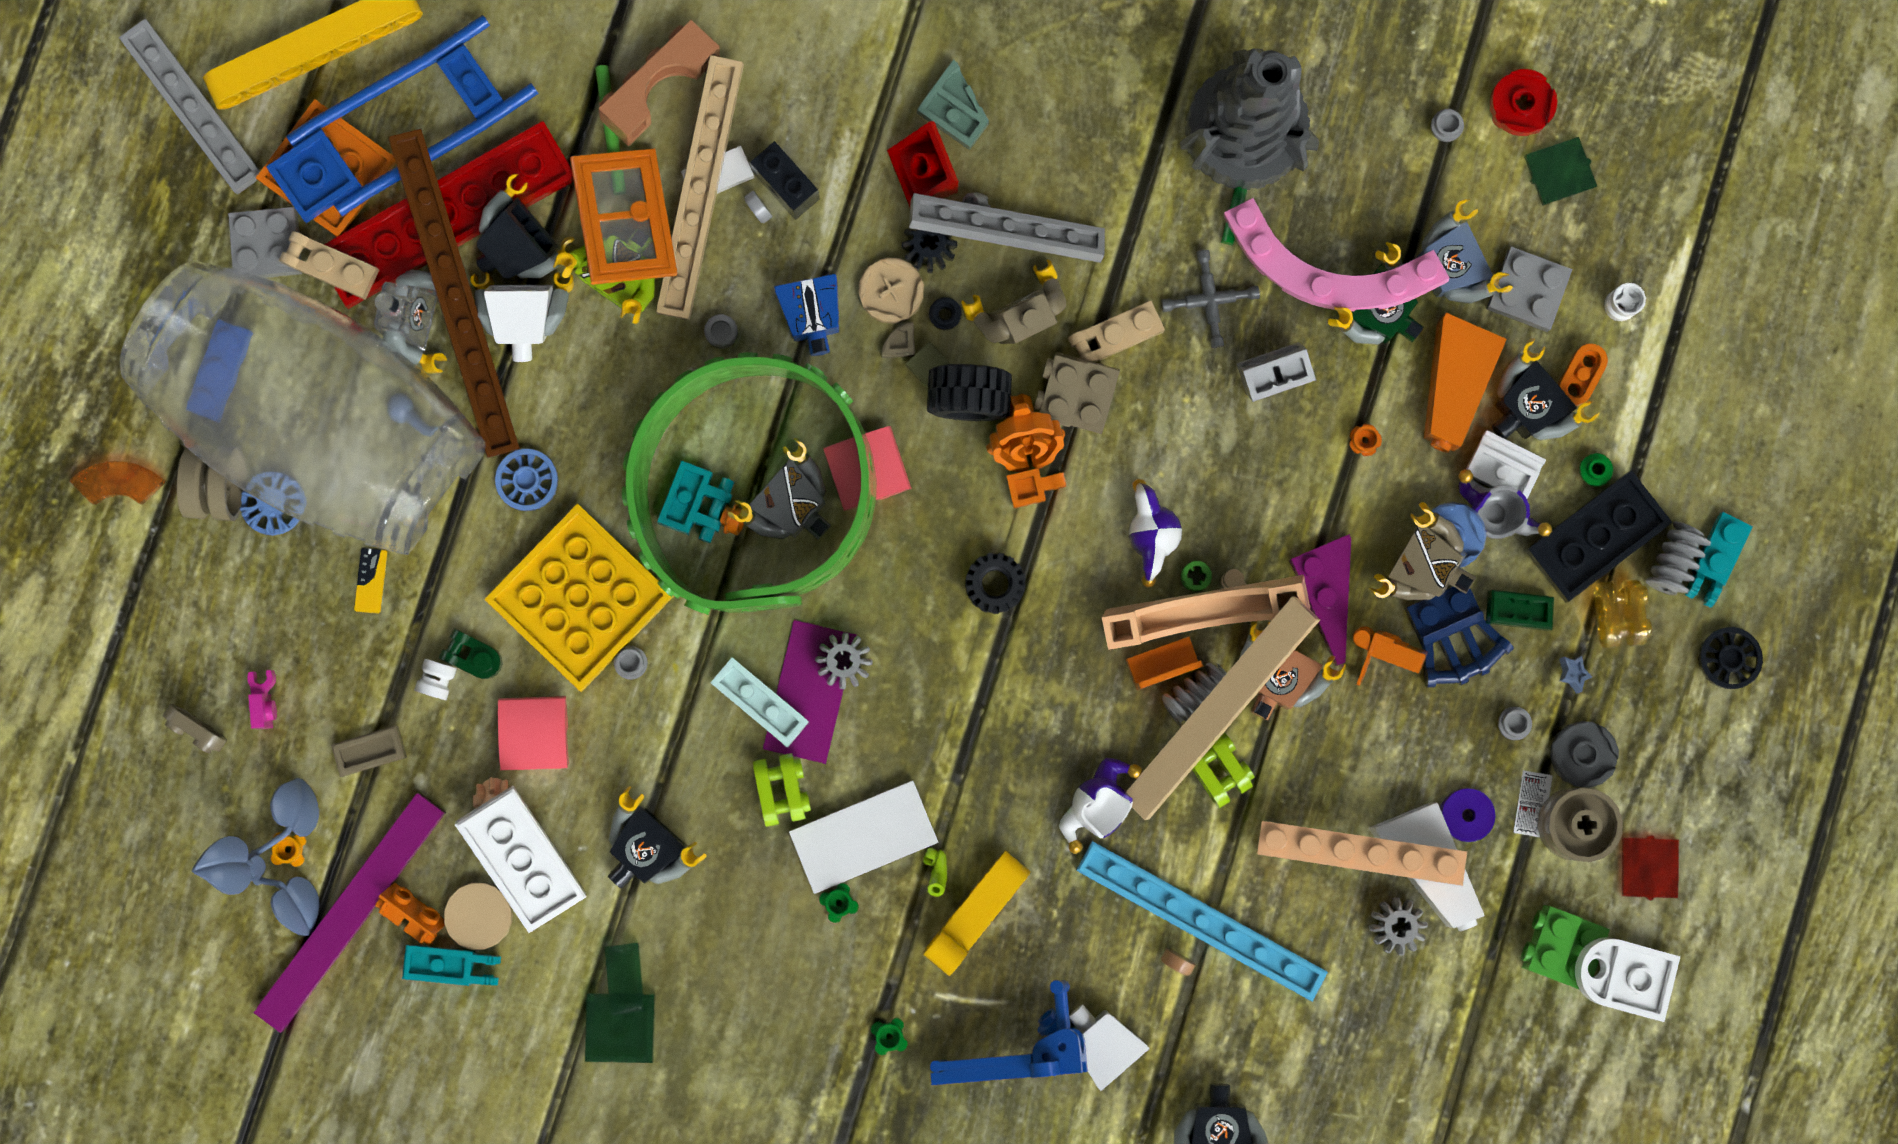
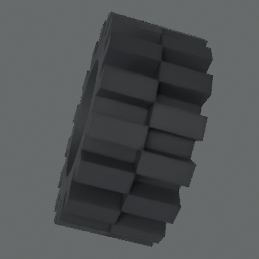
[965,553,1026,614]

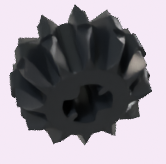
[901,229,957,273]

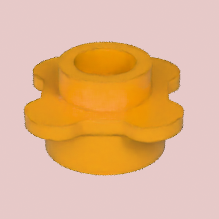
[271,832,307,867]

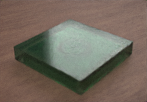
[585,993,656,1063]

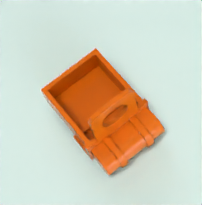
[1353,626,1428,686]

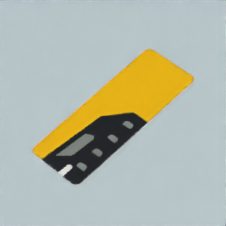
[354,548,388,614]

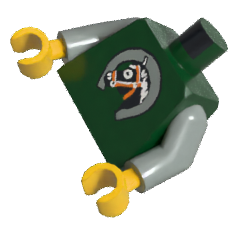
[1328,242,1424,345]

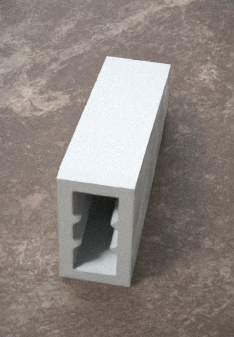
[1369,802,1485,931]

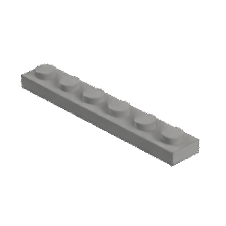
[119,18,260,195]
[909,193,1105,263]

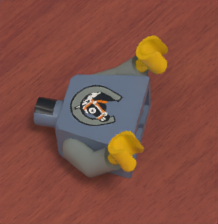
[1417,199,1513,304]

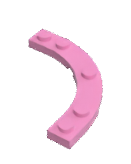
[1224,198,1449,312]

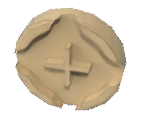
[859,257,924,324]
[444,882,513,950]

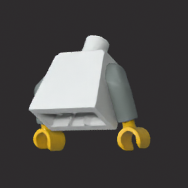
[470,272,574,362]

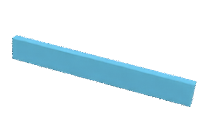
[1076,841,1328,1002]

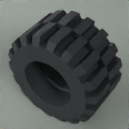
[927,364,1012,421]

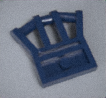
[1404,587,1514,688]

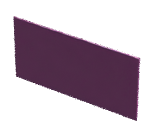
[763,620,857,764]

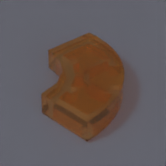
[69,461,166,505]

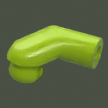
[923,847,947,897]

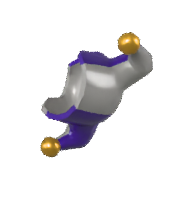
[1458,469,1552,539]

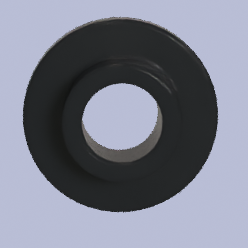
[929,297,962,330]

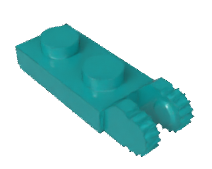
[1685,512,1753,608]
[402,944,501,986]

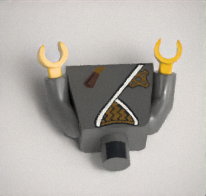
[728,438,831,540]

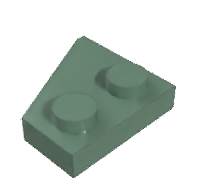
[917,60,989,150]

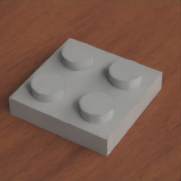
[228,207,302,280]
[1486,247,1573,332]

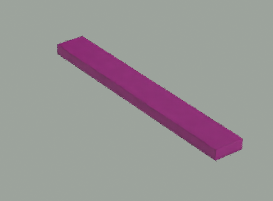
[253,793,446,1033]

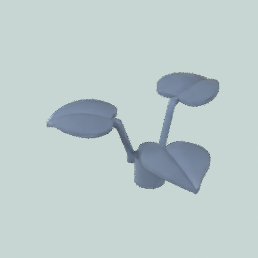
[192,778,319,936]

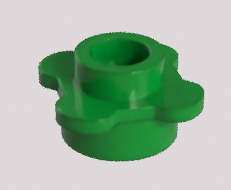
[819,883,859,923]
[871,1018,908,1055]

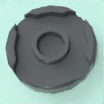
[1550,721,1619,788]

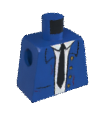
[774,274,839,356]

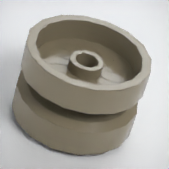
[177,445,246,521]
[1537,788,1623,862]

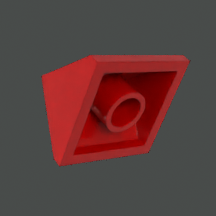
[887,121,959,207]

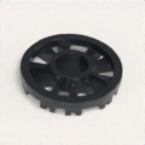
[1698,627,1763,689]

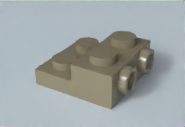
[1034,352,1120,434]

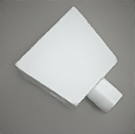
[1069,1004,1150,1091]

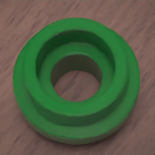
[1579,453,1613,487]

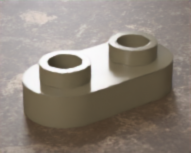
[163,704,227,754]

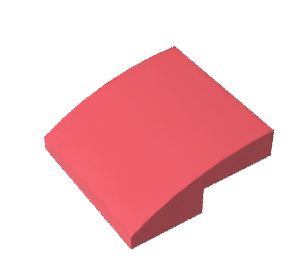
[823,426,912,511]
[498,696,569,770]

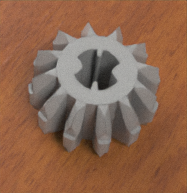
[815,632,873,690]
[1369,897,1428,956]

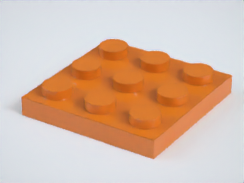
[256,99,396,237]

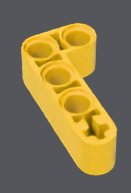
[923,850,1031,976]

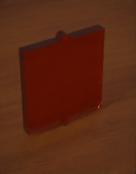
[1622,835,1679,901]

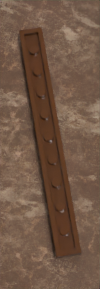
[388,129,520,459]

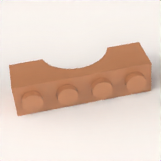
[598,20,720,147]

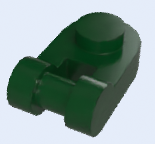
[438,628,503,679]

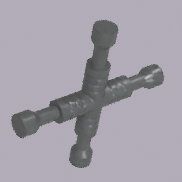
[1161,250,1260,348]

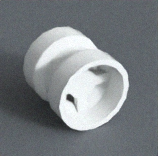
[1604,283,1646,321]
[414,658,457,700]

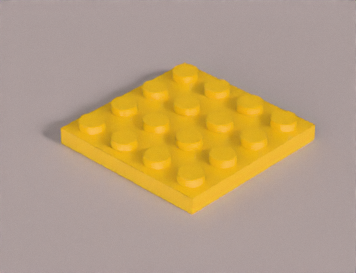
[484,503,674,692]

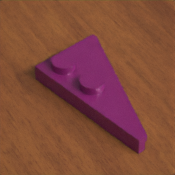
[1289,534,1351,666]

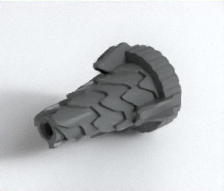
[1180,48,1319,190]

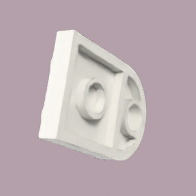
[1575,937,1680,1022]

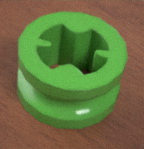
[1181,561,1212,592]

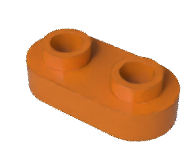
[1558,344,1608,406]

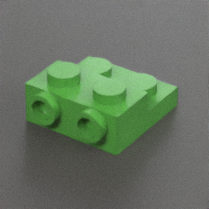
[1521,905,1610,990]

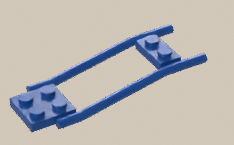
[266,15,539,223]

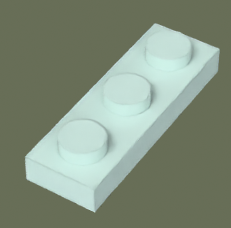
[711,658,809,747]

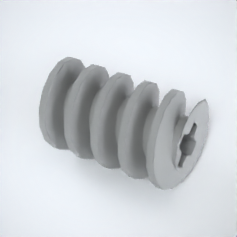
[1646,521,1711,596]
[1162,663,1227,728]

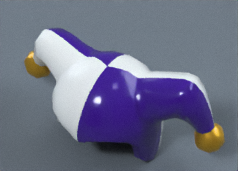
[1129,479,1182,588]
[1059,758,1142,854]

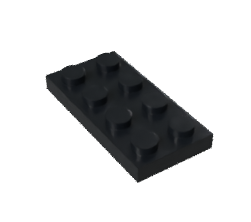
[1525,470,1673,603]

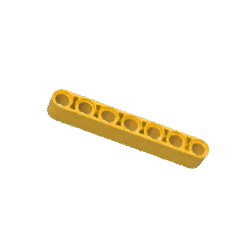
[203,0,423,109]

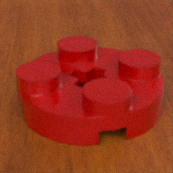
[1490,69,1558,136]

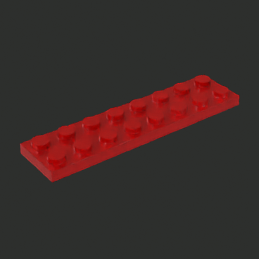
[324,121,574,309]

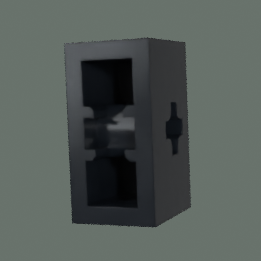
[750,141,820,220]

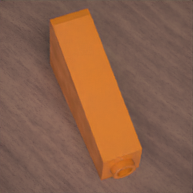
[1424,313,1507,453]

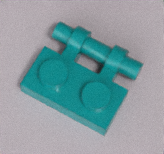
[657,461,734,543]

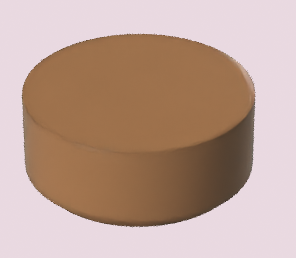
[1161,948,1196,976]

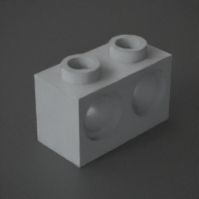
[1237,342,1316,402]

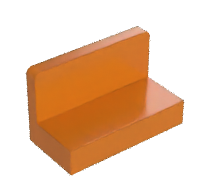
[1126,637,1203,690]

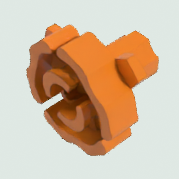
[986,394,1065,472]

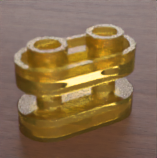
[1594,579,1652,648]

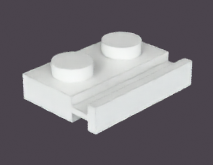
[1466,430,1546,498]

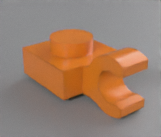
[1006,468,1066,509]

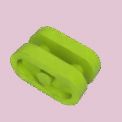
[1192,733,1255,809]
[753,753,811,827]

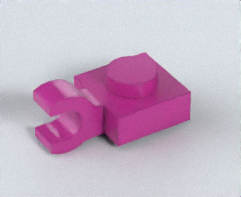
[247,670,277,729]

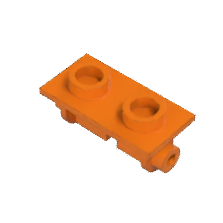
[375,883,445,946]

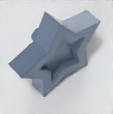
[1559,656,1592,694]

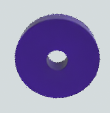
[1440,788,1495,842]

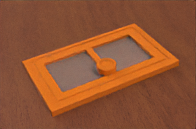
[570,148,677,285]

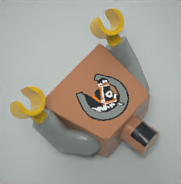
[1240,621,1346,721]

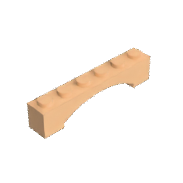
[1101,575,1310,650]
[1257,821,1467,886]

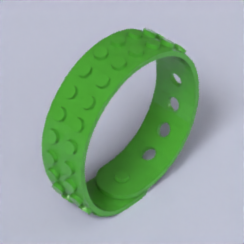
[622,352,877,615]

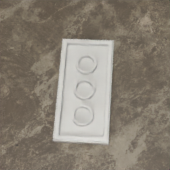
[789,781,938,894]
[455,786,587,933]

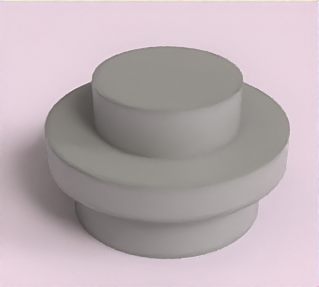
[1430,109,1464,142]
[614,646,648,680]
[1498,707,1532,740]

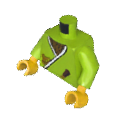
[553,229,655,324]

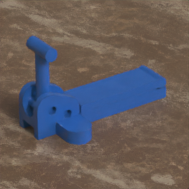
[930,980,1088,1085]

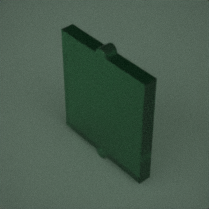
[1524,137,1597,206]

